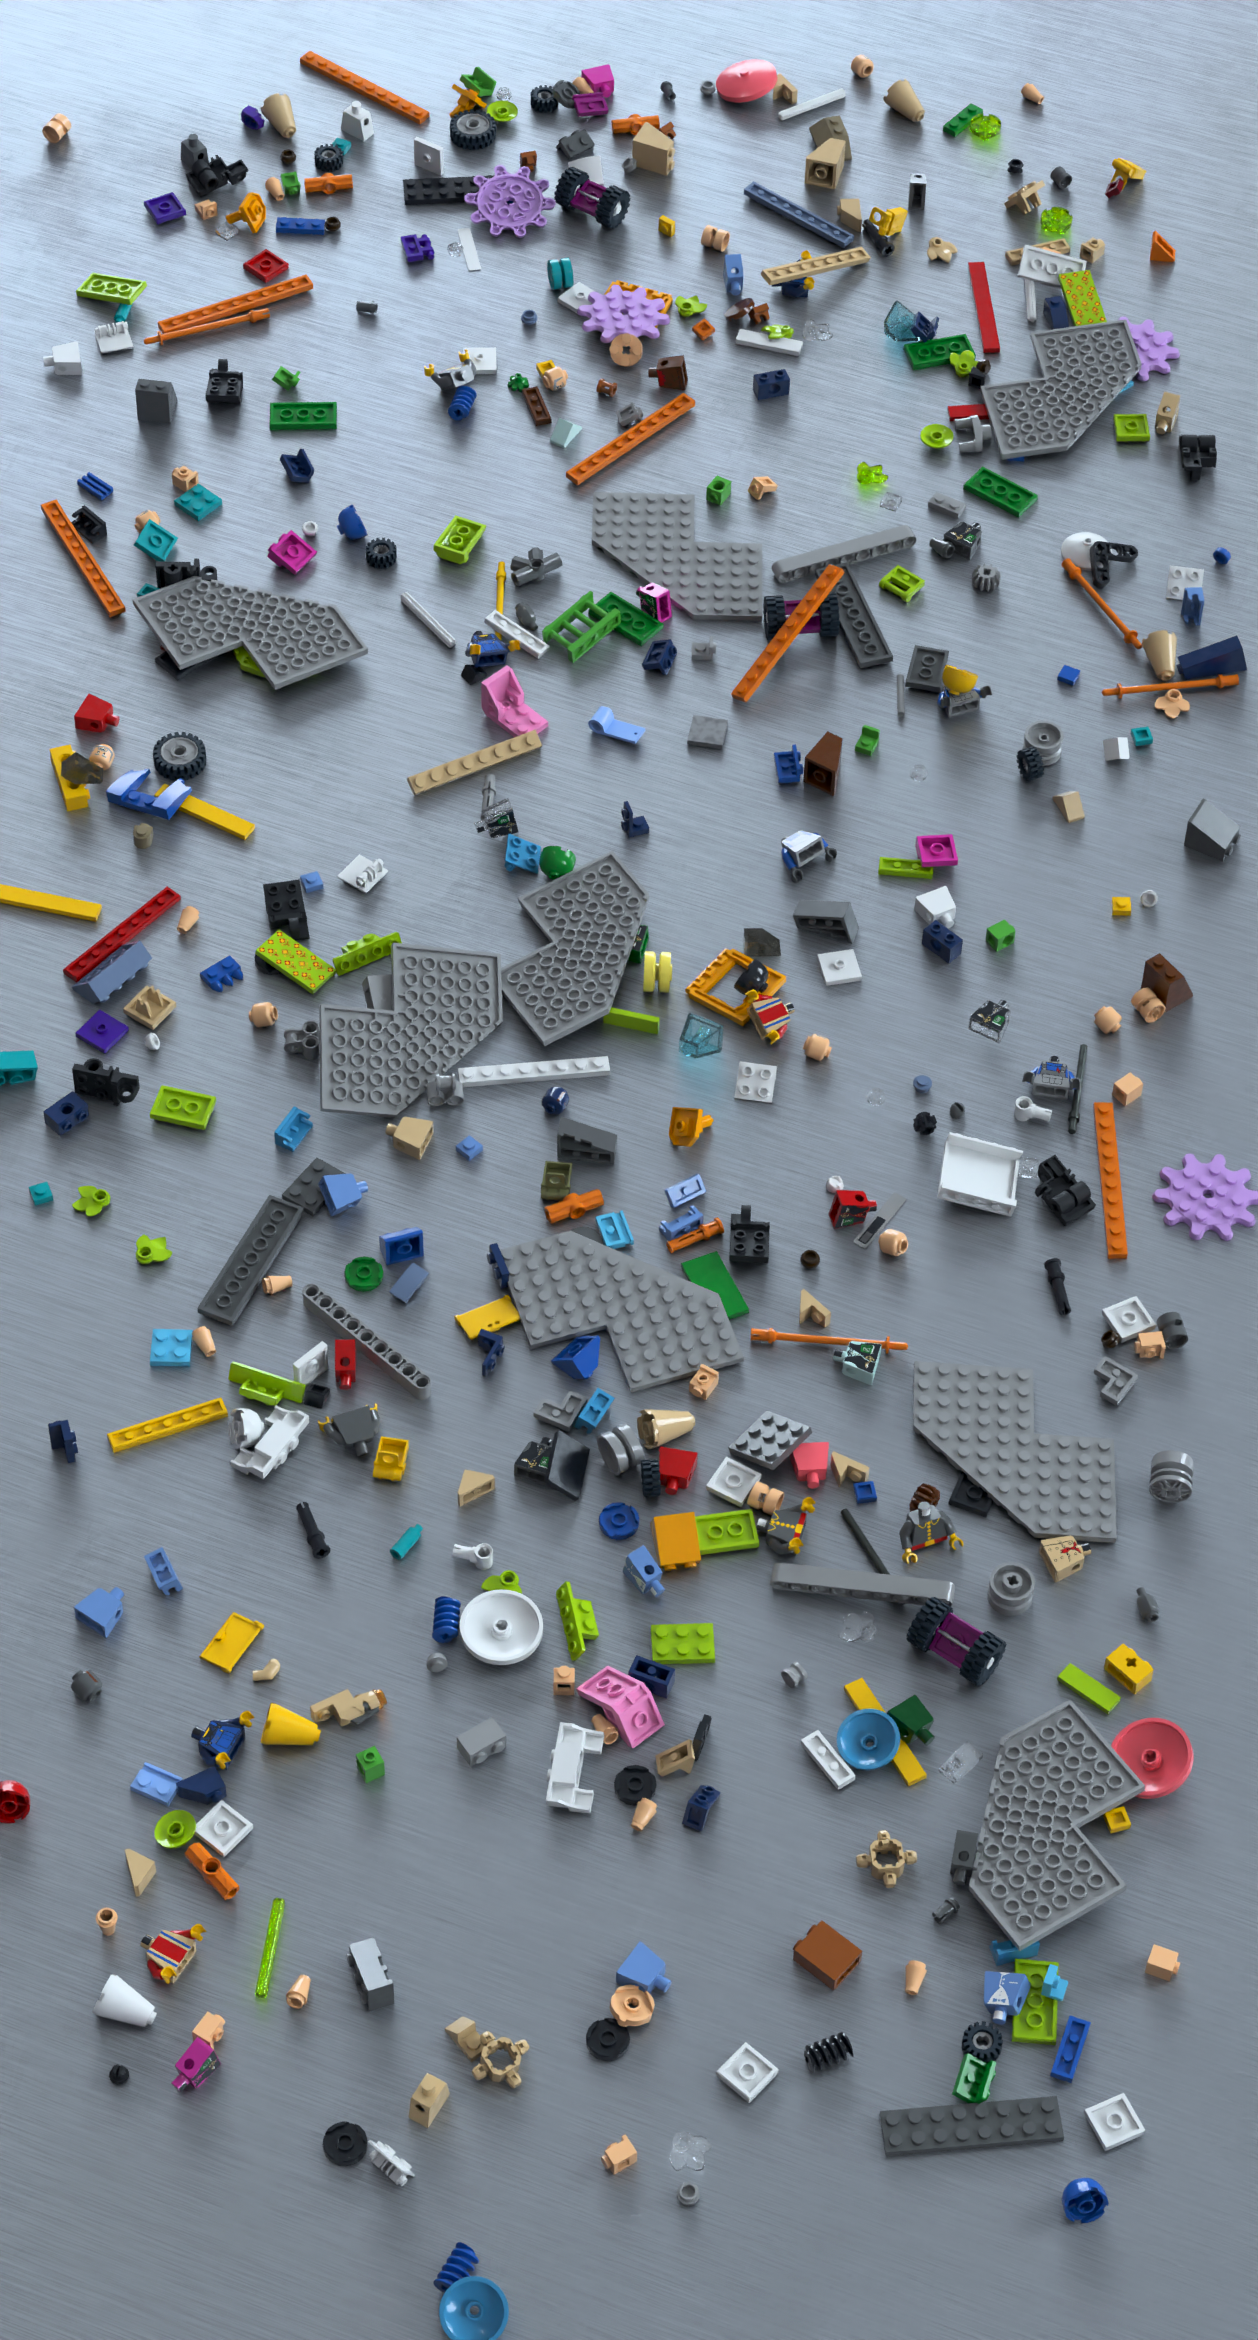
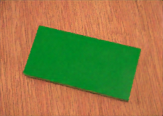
[903,334,976,370]
[270,402,337,430]
[963,466,1038,518]
[588,592,664,646]
[681,1251,749,1320]

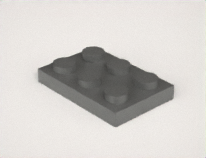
[905,645,949,692]
[282,1157,346,1217]

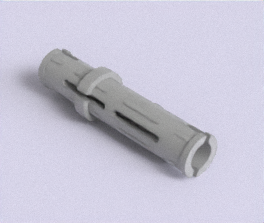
[481,774,496,822]

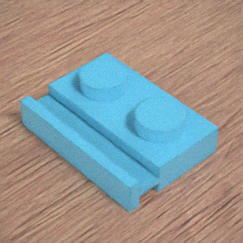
[595,1210,634,1249]

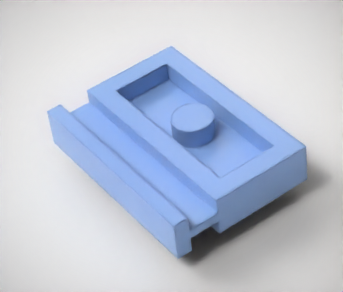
[130,1762,183,1807]

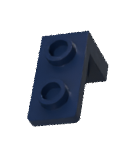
[621,801,649,838]
[478,1329,505,1377]
[682,1785,721,1831]

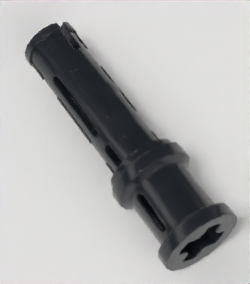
[862,219,895,256]
[1044,1258,1071,1315]
[296,1502,331,1559]

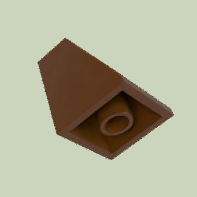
[803,731,843,796]
[1141,953,1193,1013]

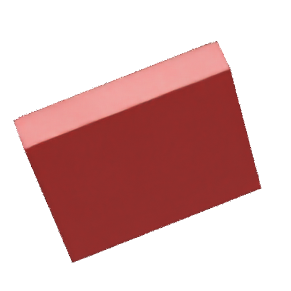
[243,249,289,283]

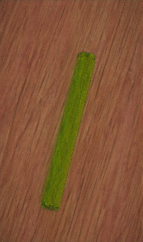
[255,1898,285,1999]

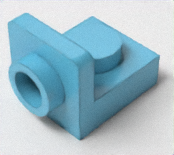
[1041,1964,1068,2001]

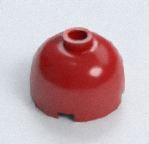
[0,1780,30,1823]

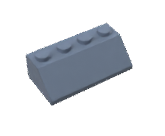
[71,940,152,1003]

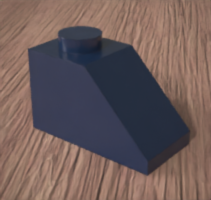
[1043,296,1069,330]
[176,1766,227,1805]

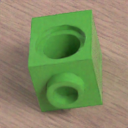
[706,475,731,506]
[986,919,1016,952]
[356,1746,385,1783]

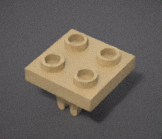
[1004,180,1045,215]
[123,986,176,1030]

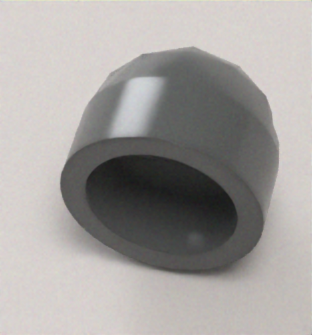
[950,1102,965,1119]

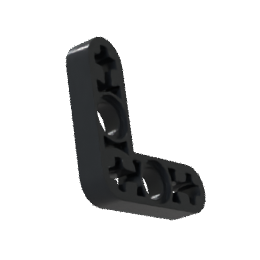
[1090,541,1138,589]

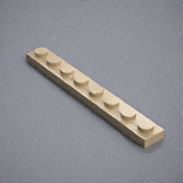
[761,247,871,286]
[407,730,542,795]

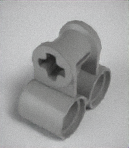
[284,1021,320,1060]
[427,1073,464,1107]

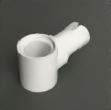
[1014,1096,1052,1122]
[452,1543,493,1570]

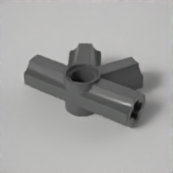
[510,547,563,587]

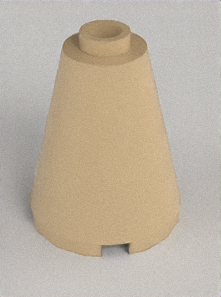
[883,79,925,122]
[260,93,296,138]
[1142,630,1177,681]
[637,1409,695,1449]

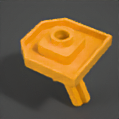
[449,84,487,118]
[226,192,266,233]
[668,1107,714,1147]

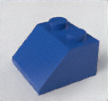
[379,1227,424,1266]

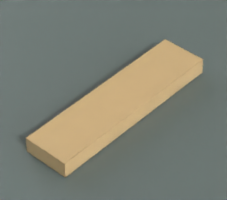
[1005,238,1071,266]

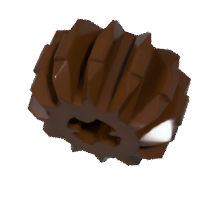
[909,1483,940,1512]

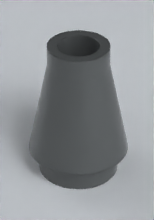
[929,538,955,558]

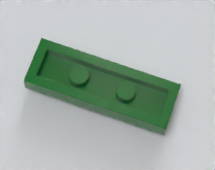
[943,103,983,137]

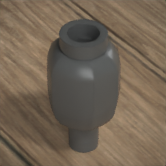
[515,602,538,631]
[1136,1587,1159,1622]

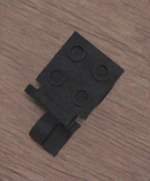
[186,155,248,197]
[206,359,243,404]
[1179,434,1217,480]
[155,558,218,589]
[263,880,310,941]
[72,1058,140,1106]
[1035,1155,1096,1226]
[729,1205,770,1263]

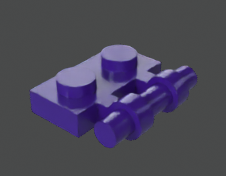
[401,234,435,262]

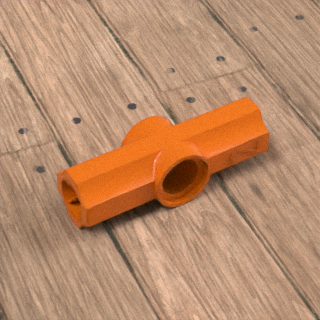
[611,114,660,135]
[304,173,353,194]
[544,1189,604,1223]
[185,1842,240,1900]

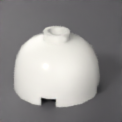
[228,1408,264,1449]

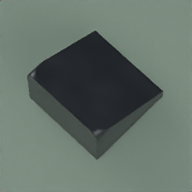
[968,366,986,389]
[461,665,488,685]
[304,1383,330,1409]

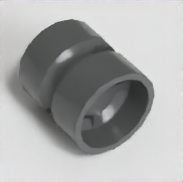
[1156,1312,1188,1349]

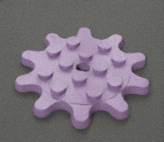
[464,165,556,238]
[577,285,670,343]
[1119,317,1180,381]
[1152,1154,1258,1241]

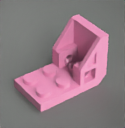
[481,665,548,737]
[576,1666,665,1749]

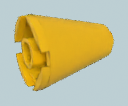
[261,1703,321,1745]

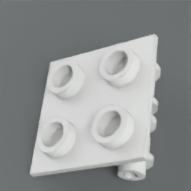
[94,321,134,353]
[1166,565,1204,600]
[337,854,388,893]
[734,1061,777,1103]
[368,2140,415,2186]

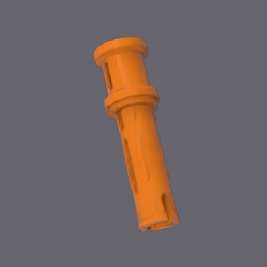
[666,1217,724,1253]

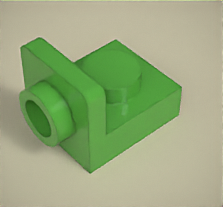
[855,725,880,756]

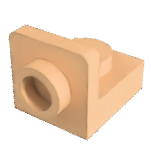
[194,199,218,220]
[748,476,778,500]

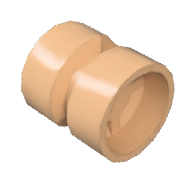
[42,113,71,143]
[701,225,730,252]
[1131,987,1166,1023]
[747,1481,784,1516]

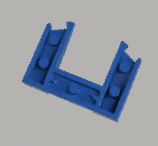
[106,769,192,820]

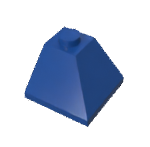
[551,1335,600,1380]

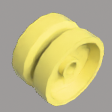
[643,951,672,993]

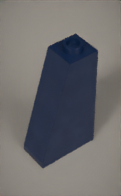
[1176,636,1247,680]

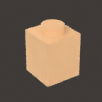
[1112,1072,1143,1106]
[1145,1944,1180,1982]

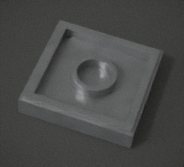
[687,715,728,749]

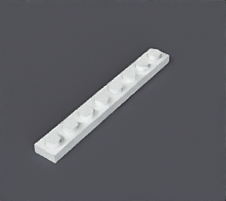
[458,1056,610,1087]

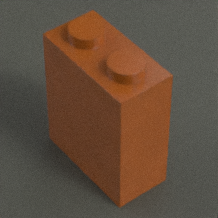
[793,1920,863,1991]

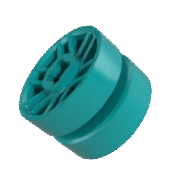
[547,257,574,290]

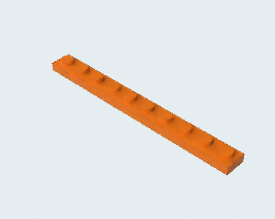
[300,51,430,125]
[158,274,313,334]
[566,393,695,485]
[41,499,126,617]
[731,564,845,703]
[1093,1102,1128,1259]

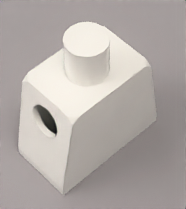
[341,101,374,141]
[43,341,82,375]
[914,886,956,929]

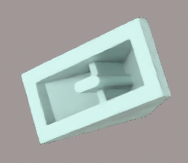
[550,418,582,448]

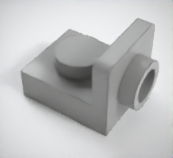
[616,402,644,427]
[692,636,716,660]

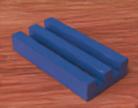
[77,472,113,501]

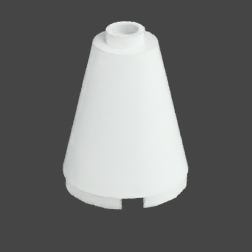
[92,1974,157,2027]

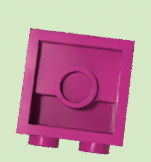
[267,530,317,575]
[915,834,958,867]

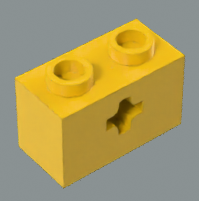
[1104,1644,1154,1695]

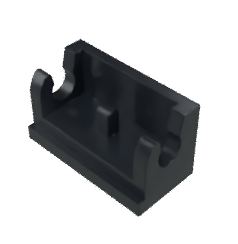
[71,505,107,544]

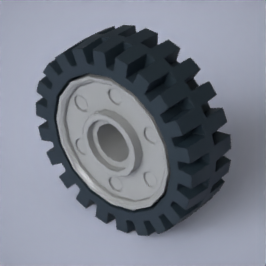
[450,109,496,150]
[153,732,206,781]

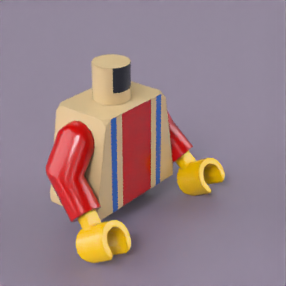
[745,989,795,1045]
[140,1924,206,1984]

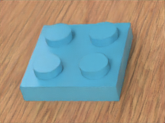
[150,1329,193,1367]

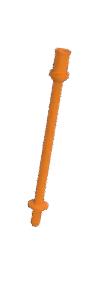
[144,308,270,346]
[1061,558,1142,649]
[1102,674,1239,699]
[750,1328,908,1354]

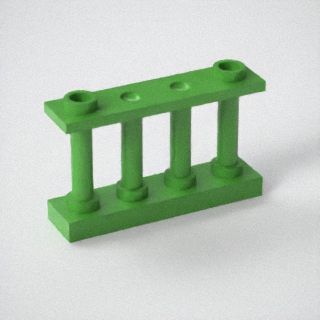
[542,591,621,663]

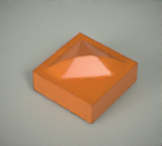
[692,318,715,341]

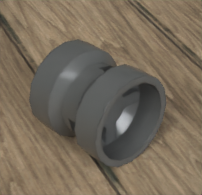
[1050,166,1072,189]

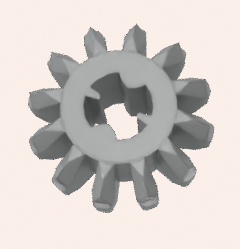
[972,563,1001,592]

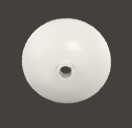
[1061,532,1112,571]

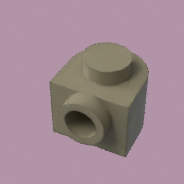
[133,823,153,849]

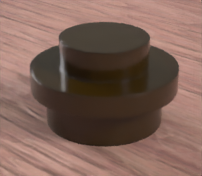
[280,149,296,164]
[325,217,341,231]
[976,359,991,375]
[800,1250,820,1268]
[1101,1330,1120,1349]

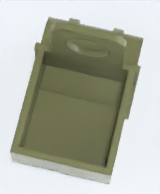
[541,1161,572,1202]

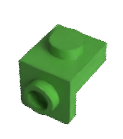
[280,172,301,195]
[272,366,301,391]

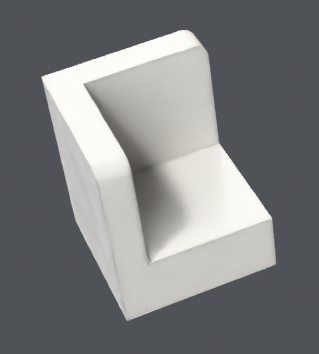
[1103,737,1129,761]

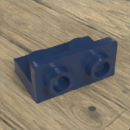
[642,639,677,675]

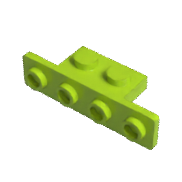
[332,932,402,976]
[228,1361,305,1406]
[556,1581,599,1661]

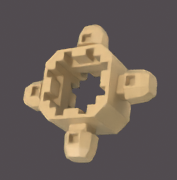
[856,1830,917,1888]
[472,2031,529,2089]

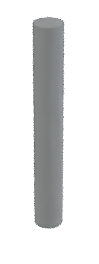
[897,674,905,717]

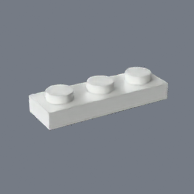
[801,1730,856,1790]

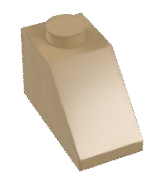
[837,199,862,232]

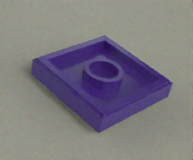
[144,192,186,224]
[75,1010,129,1054]

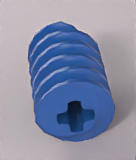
[448,386,477,421]
[432,1596,461,1643]
[433,2242,479,2293]

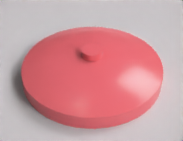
[716,59,777,103]
[1111,1718,1194,1799]

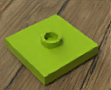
[1113,414,1150,441]

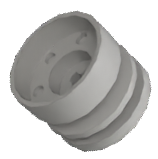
[1149,1450,1194,1503]

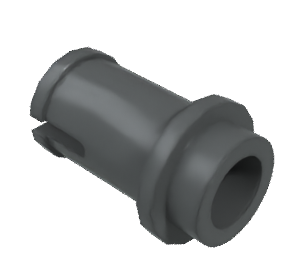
[660,81,676,101]
[356,301,378,314]
[932,1897,960,1924]

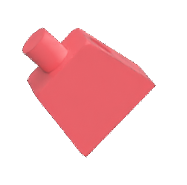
[789,1442,829,1489]

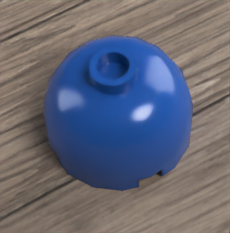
[337,504,368,540]
[1061,2177,1109,2223]

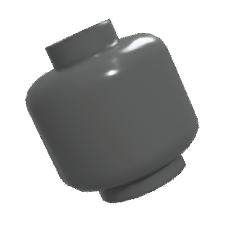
[71,1670,102,1702]

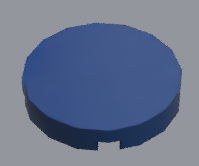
[599,1502,639,1540]

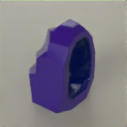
[241,105,265,130]

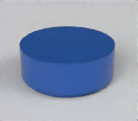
[1213,547,1231,564]

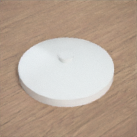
[460,1590,543,1665]

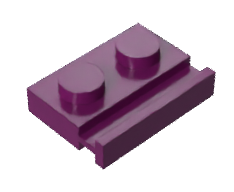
[572,92,608,117]

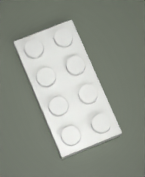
[1017,245,1087,288]

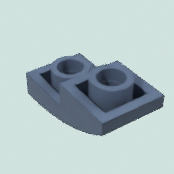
[389,1263,429,1304]

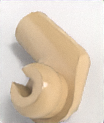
[253,1659,281,1681]

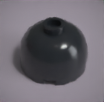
[734,959,769,996]

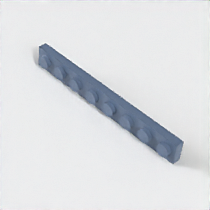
[744,181,854,248]

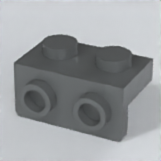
[556,129,595,160]

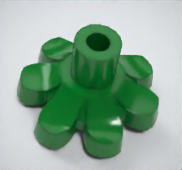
[507,373,529,392]

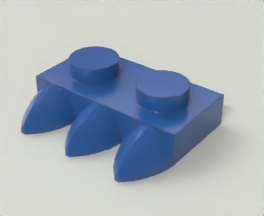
[200,955,243,992]

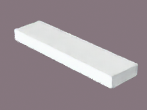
[736,329,803,356]
[484,610,550,659]

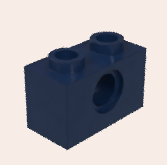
[753,369,790,400]
[922,920,963,964]
[43,1091,89,1136]
[628,1655,675,1699]

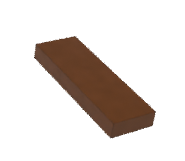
[522,386,552,426]

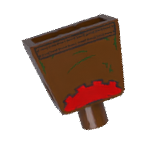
[648,355,688,390]

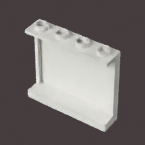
[937,1132,1023,1217]

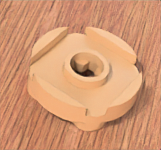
[609,333,643,367]
[610,1985,655,2027]

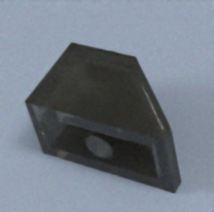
[61,752,103,784]
[743,928,781,957]

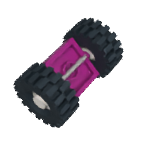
[554,167,631,229]
[763,592,840,640]
[906,1597,1007,1686]

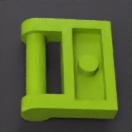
[879,565,925,603]

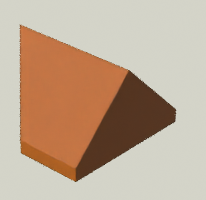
[1150,231,1176,262]

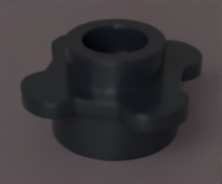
[1007,159,1024,173]

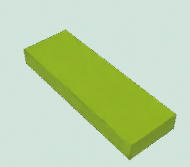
[878,857,933,879]
[603,1007,660,1034]
[1057,1663,1121,1715]

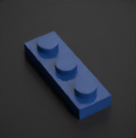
[276,217,325,235]
[1050,2015,1091,2083]

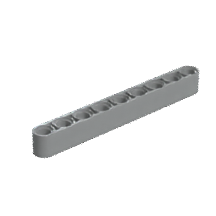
[771,525,917,583]
[302,1283,431,1400]
[770,1563,955,1607]

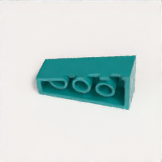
[0,1050,38,1086]

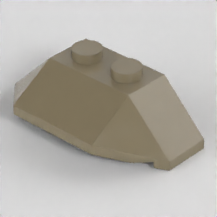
[809,115,852,161]

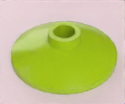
[487,101,518,122]
[920,424,954,448]
[154,1810,196,1849]

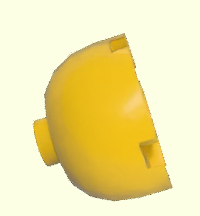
[942,665,978,696]

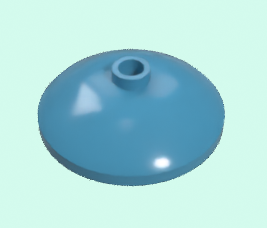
[837,1709,900,1770]
[439,2276,509,2340]

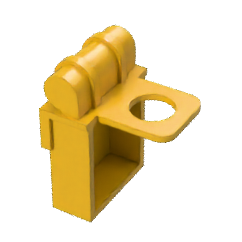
[1110,158,1146,190]
[869,207,908,236]
[373,1436,409,1481]

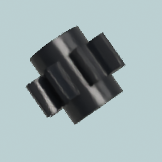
[913,1112,937,1135]

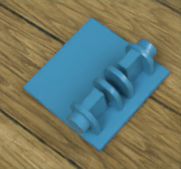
[504,834,541,874]

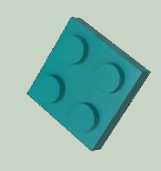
[174,483,222,521]
[134,519,178,562]

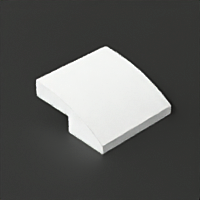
[568,156,604,186]

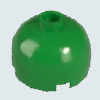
[539,846,576,880]

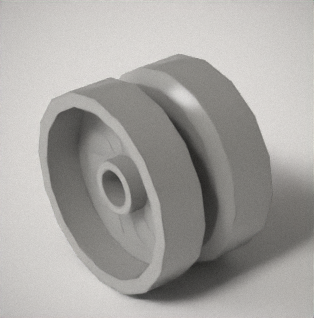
[1022,721,1064,766]
[597,1423,644,1475]
[987,1562,1035,1616]

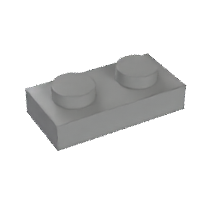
[928,492,966,519]

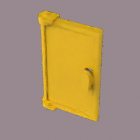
[454,1294,521,1340]
[199,1612,264,1674]

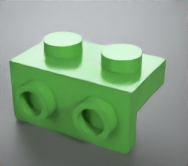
[460,67,497,97]

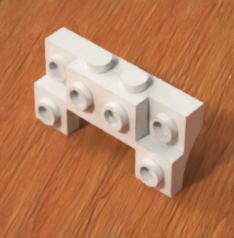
[230,1405,309,1479]
[546,1722,604,1813]

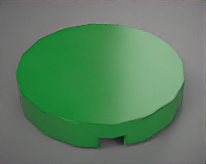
[344,1256,384,1292]

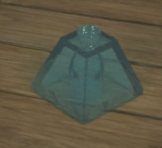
[884,301,921,341]
[679,1013,723,1058]

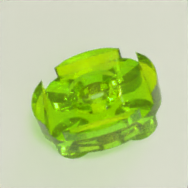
[970,113,1001,141]
[1040,207,1073,234]

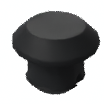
[109,2064,129,2084]

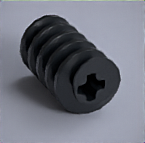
[804,2032,853,2073]

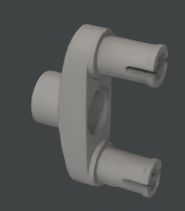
[955,415,992,453]

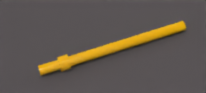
[495,561,506,641]

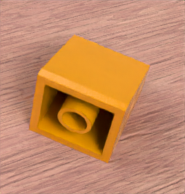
[650,1512,701,1571]

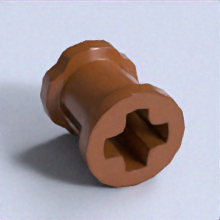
[596,378,617,397]

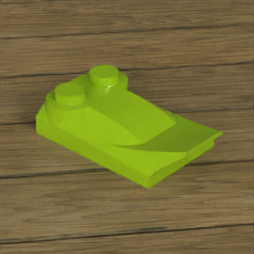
[433,515,486,564]

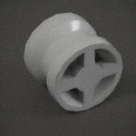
[781,1662,807,1688]

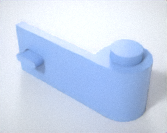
[588,706,646,744]

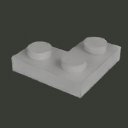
[1093,1356,1138,1406]
[533,1391,587,1432]

